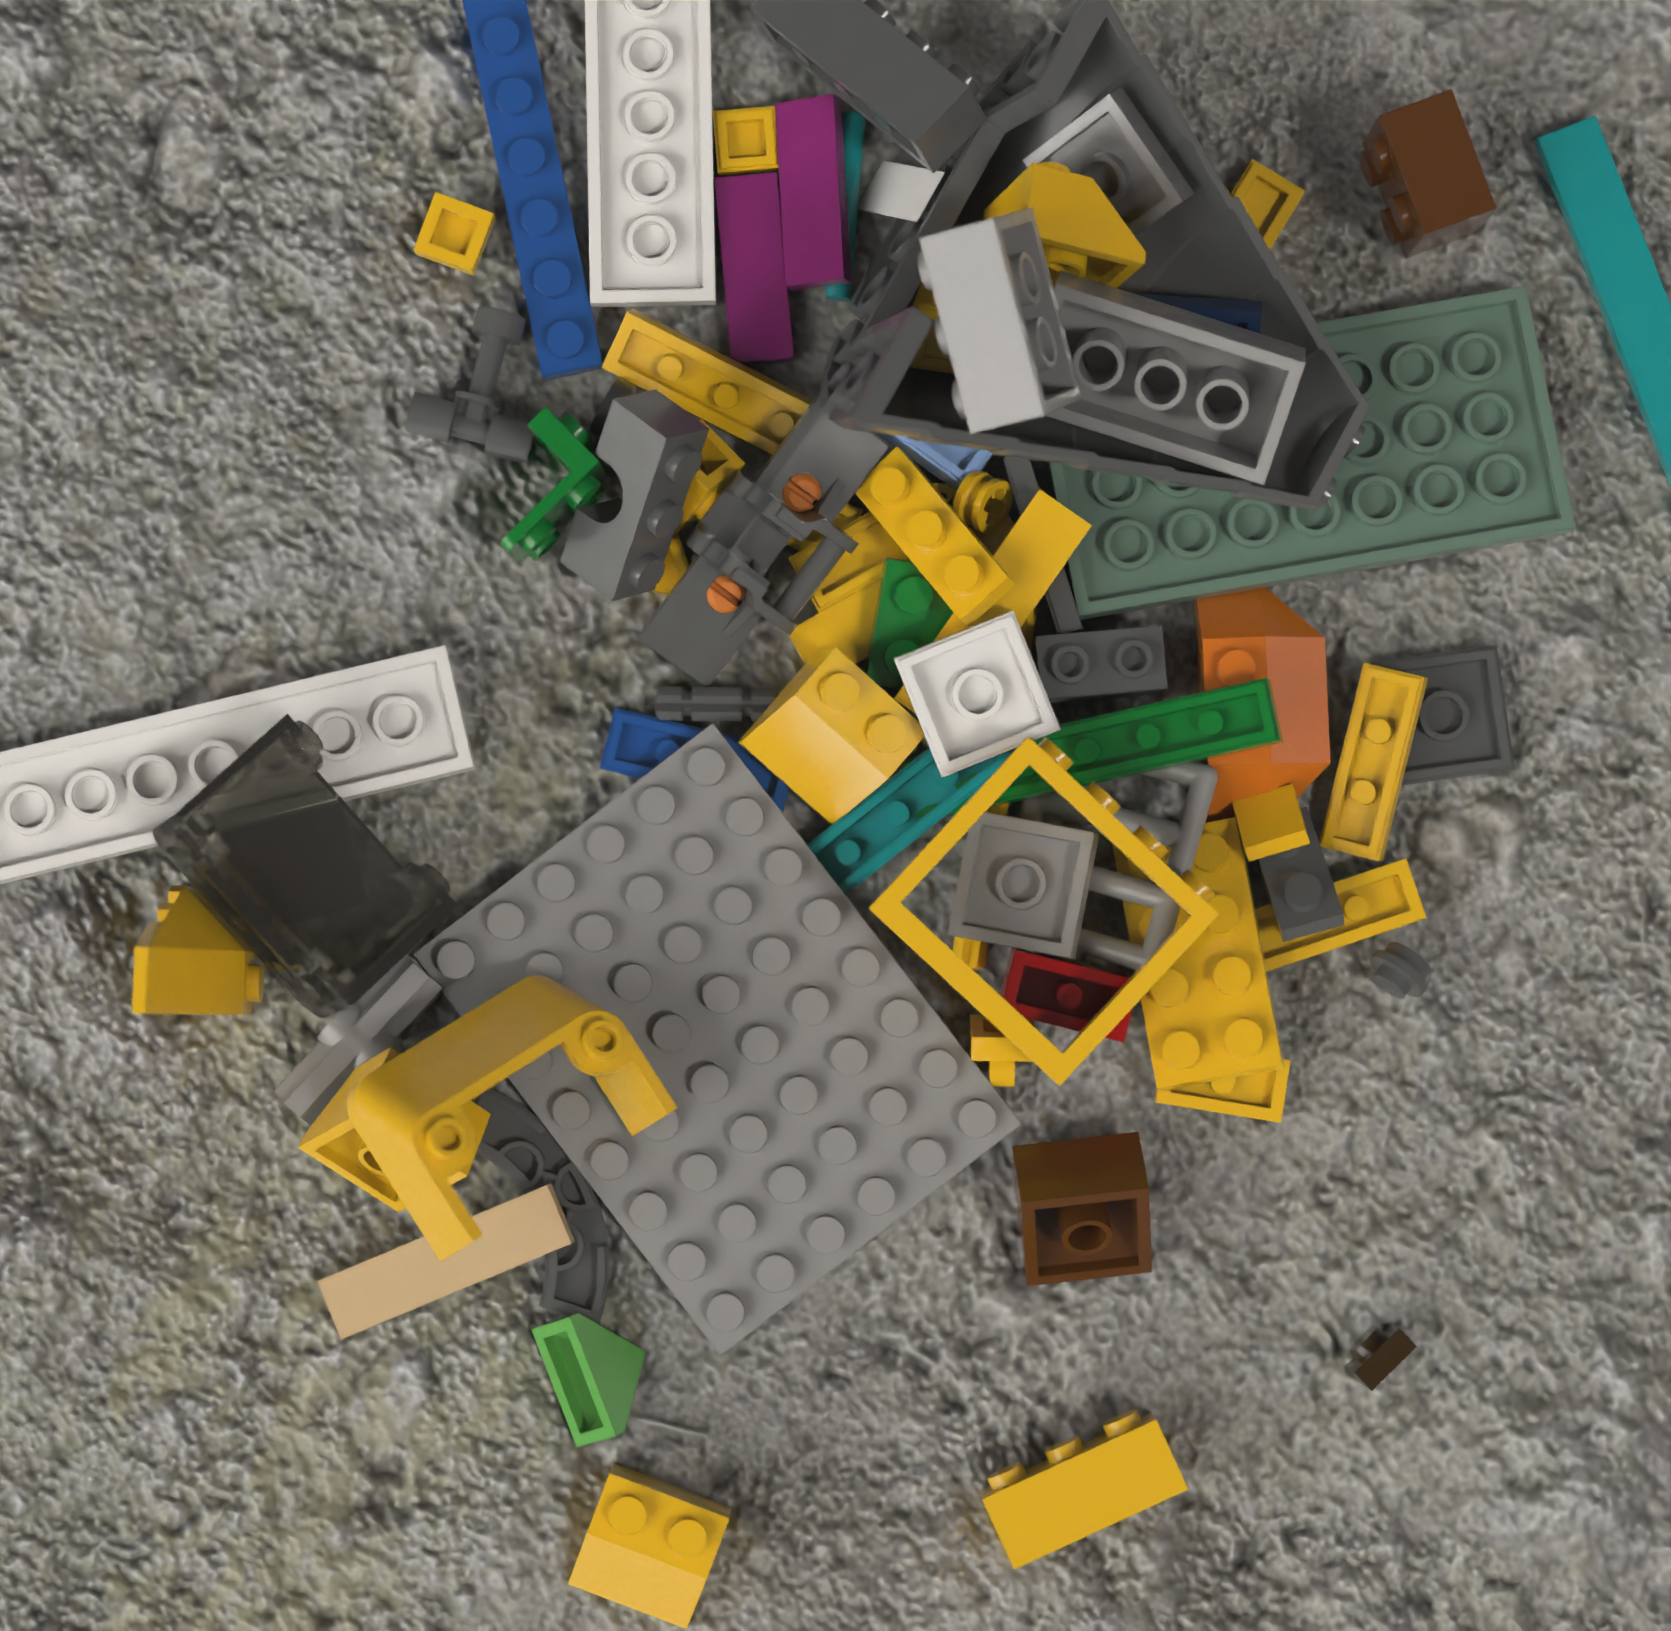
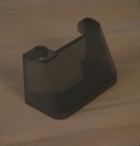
[152,714,458,1018]

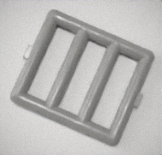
[1018,762,1218,970]

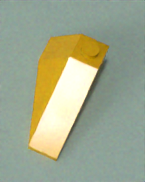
[132,885,264,1015]

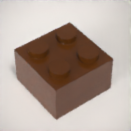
[1358,89,1497,259]

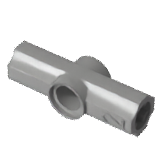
[274,951,444,1125]

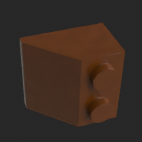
[1012,1132,1152,1286]

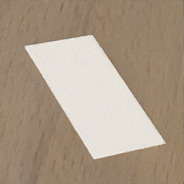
[858,160,945,222]

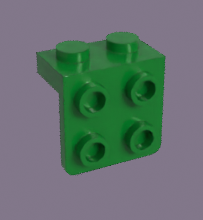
[500,407,608,563]

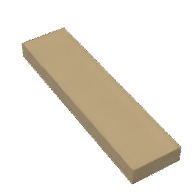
[317,1183,575,1340]

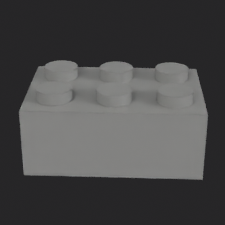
[918,207,1082,434]

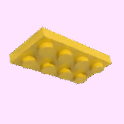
[1112,817,1285,1091]

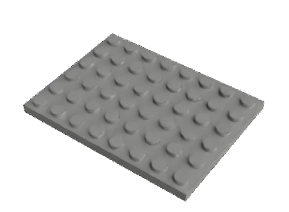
[414,723,1022,1356]

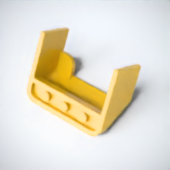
[347,975,678,1262]

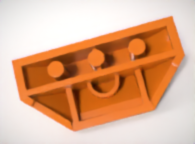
[1194,587,1331,823]

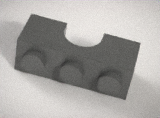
[560,390,710,602]

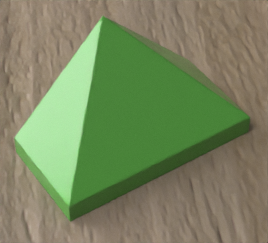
[531,1313,646,1447]

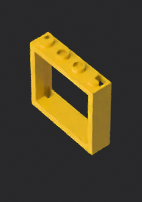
[868,737,1219,1086]

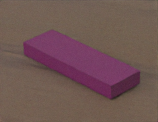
[775,94,852,291]
[715,172,794,366]

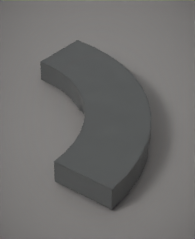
[475,1088,610,1325]

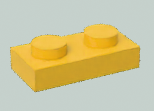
[1154,1059,1291,1123]

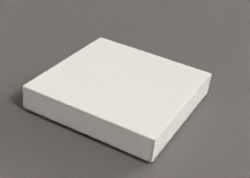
[893,610,1061,778]

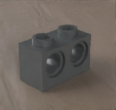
[1032,625,1168,704]

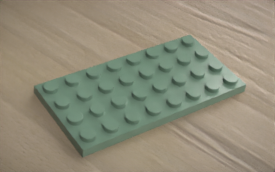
[1047,286,1576,620]

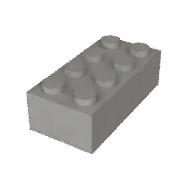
[1045,270,1306,485]

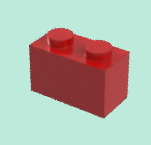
[1000,947,1133,1042]

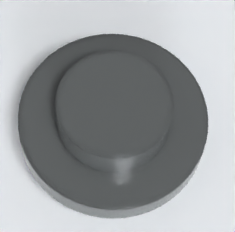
[1370,942,1431,999]

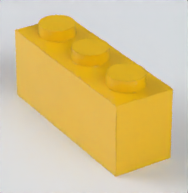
[979,1409,1189,1570]

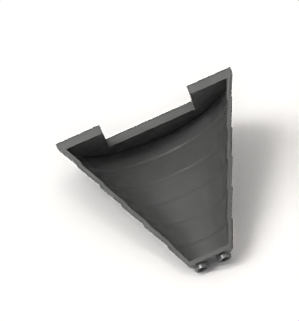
[820,0,1370,510]

